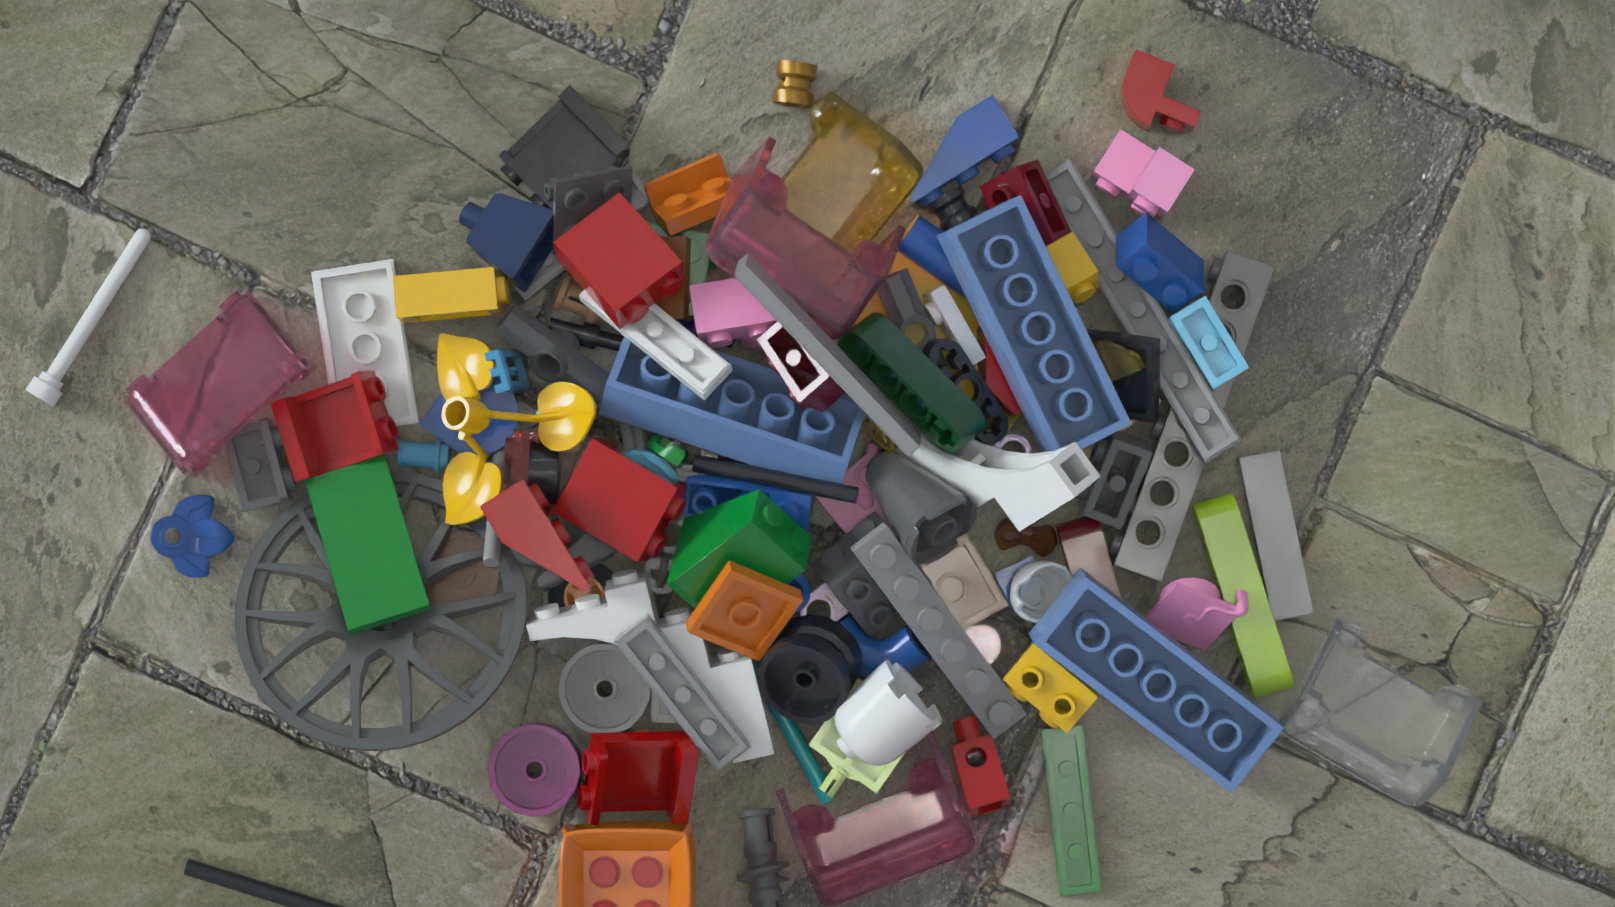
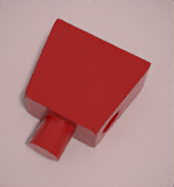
[951,716,1011,818]

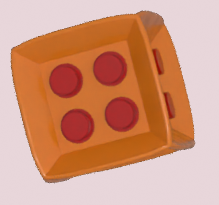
[559,821,695,907]

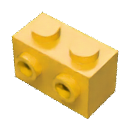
[1002,641,1100,733]

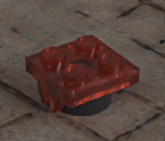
[503,429,562,516]

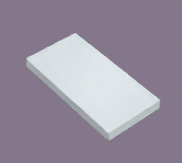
[311,259,420,427]

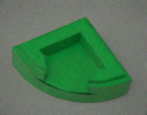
[646,433,689,467]

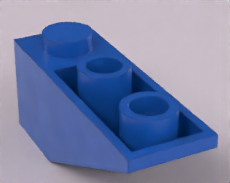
[909,95,1019,208]
[683,474,815,533]

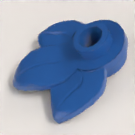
[150,495,235,578]

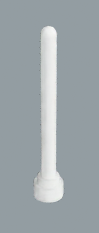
[25,228,151,407]

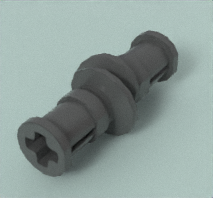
[737,808,789,907]

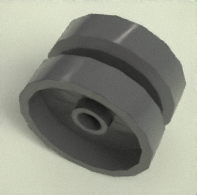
[559,643,651,733]

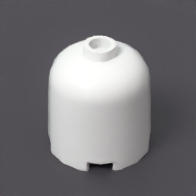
[834,659,942,766]

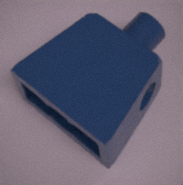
[459,193,553,292]

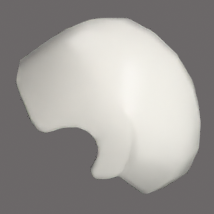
[1010,560,1073,624]

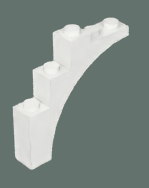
[876,409,1101,531]
[526,569,775,763]

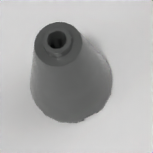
[865,451,977,564]

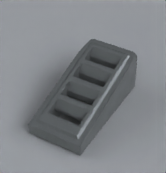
[537,532,616,592]

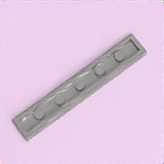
[735,252,921,456]

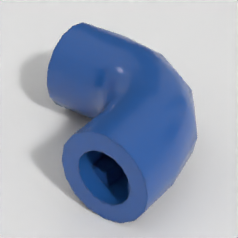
[837,613,932,678]

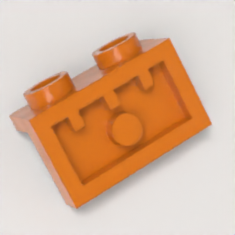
[644,153,746,236]

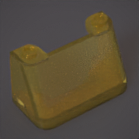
[726,90,924,296]

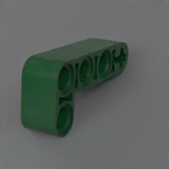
[836,312,986,454]

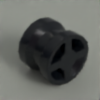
[926,185,978,232]

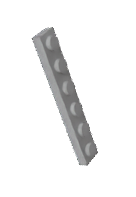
[850,522,1027,739]

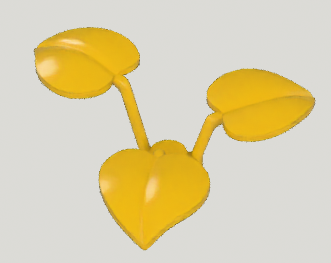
[437,333,597,525]

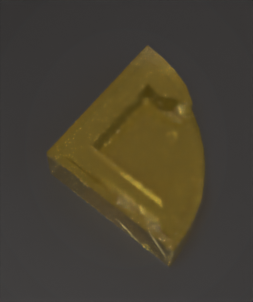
[1093,340,1145,382]

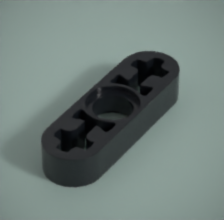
[922,338,1009,444]

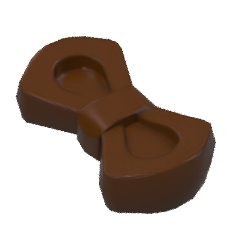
[994,517,1057,557]

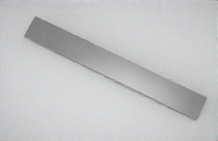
[1045,158,1243,463]

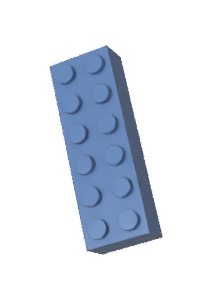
[936,195,1132,452]
[599,336,865,484]
[1029,568,1284,793]

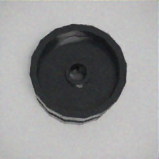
[758,614,863,724]

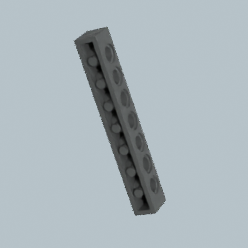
[1108,250,1275,582]

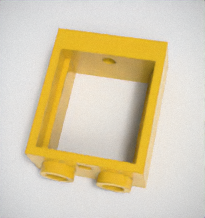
[393,267,510,324]

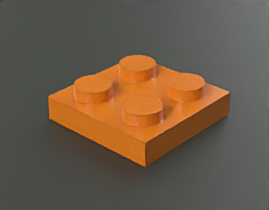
[685,561,803,662]

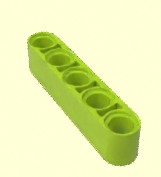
[1192,492,1294,699]

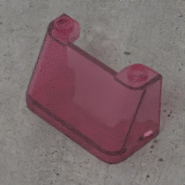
[125,291,318,478]

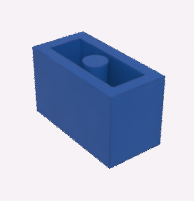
[1116,212,1204,314]

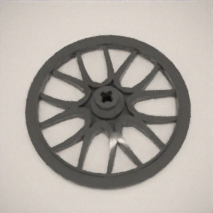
[235,471,527,751]

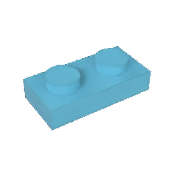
[1168,296,1249,390]

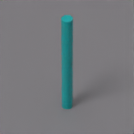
[755,660,837,805]

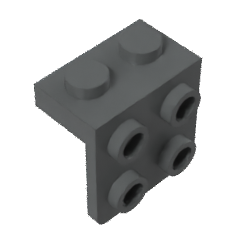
[810,511,932,635]

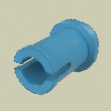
[397,439,451,473]

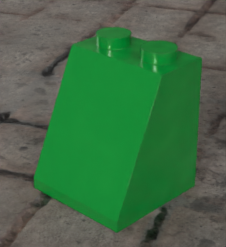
[667,489,813,608]

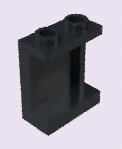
[499,85,630,211]

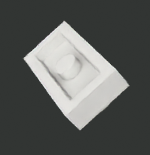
[922,285,986,365]

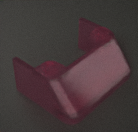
[706,136,906,340]
[776,731,975,906]

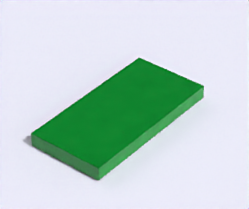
[305,454,431,635]

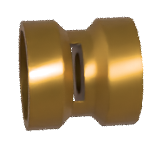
[772,60,818,108]

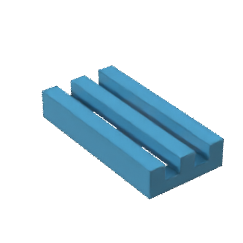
[485,349,531,394]

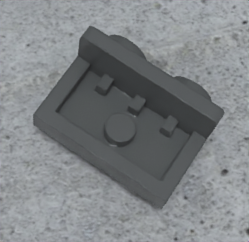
[221,417,297,512]

